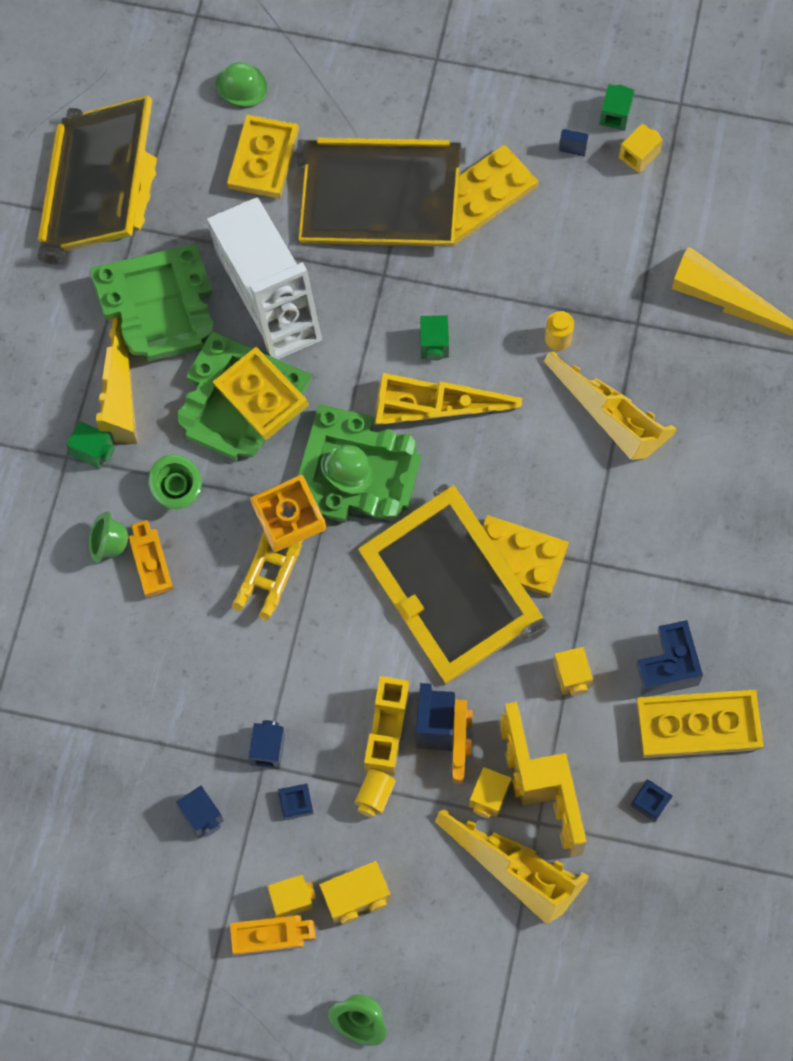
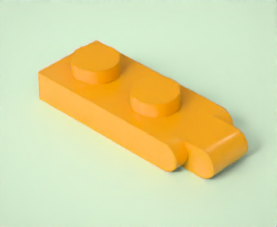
[128,520,174,598]
[452,699,473,784]
[230,915,316,956]

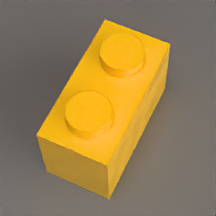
[319,861,391,925]

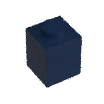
[248,720,285,769]
[176,785,224,838]

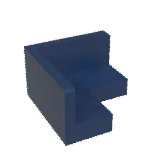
[636,620,703,697]
[416,683,455,751]

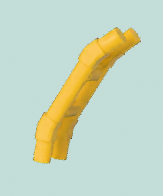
[232,531,303,621]

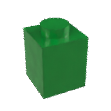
[599,84,635,131]
[420,315,449,361]
[66,421,114,469]

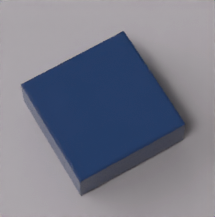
[559,129,589,156]
[630,779,673,822]
[278,783,314,821]

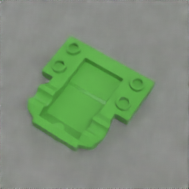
[90,244,214,362]
[177,331,312,461]
[298,404,422,523]

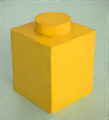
[619,123,663,174]
[553,647,593,696]
[469,767,511,818]
[267,874,316,918]

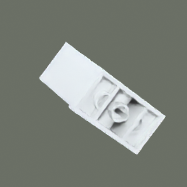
[207,197,322,360]

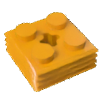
[250,475,326,552]

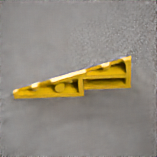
[672,246,793,336]
[96,317,137,443]
[544,352,677,460]
[375,373,522,425]
[435,809,590,925]

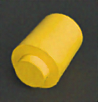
[545,311,575,351]
[354,769,396,818]

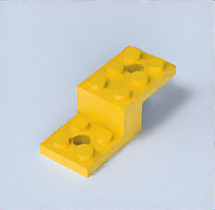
[499,702,587,857]

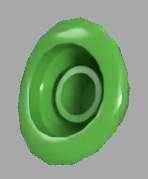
[216,62,267,107]
[321,445,374,495]
[148,454,202,510]
[88,511,128,563]
[327,994,387,1046]

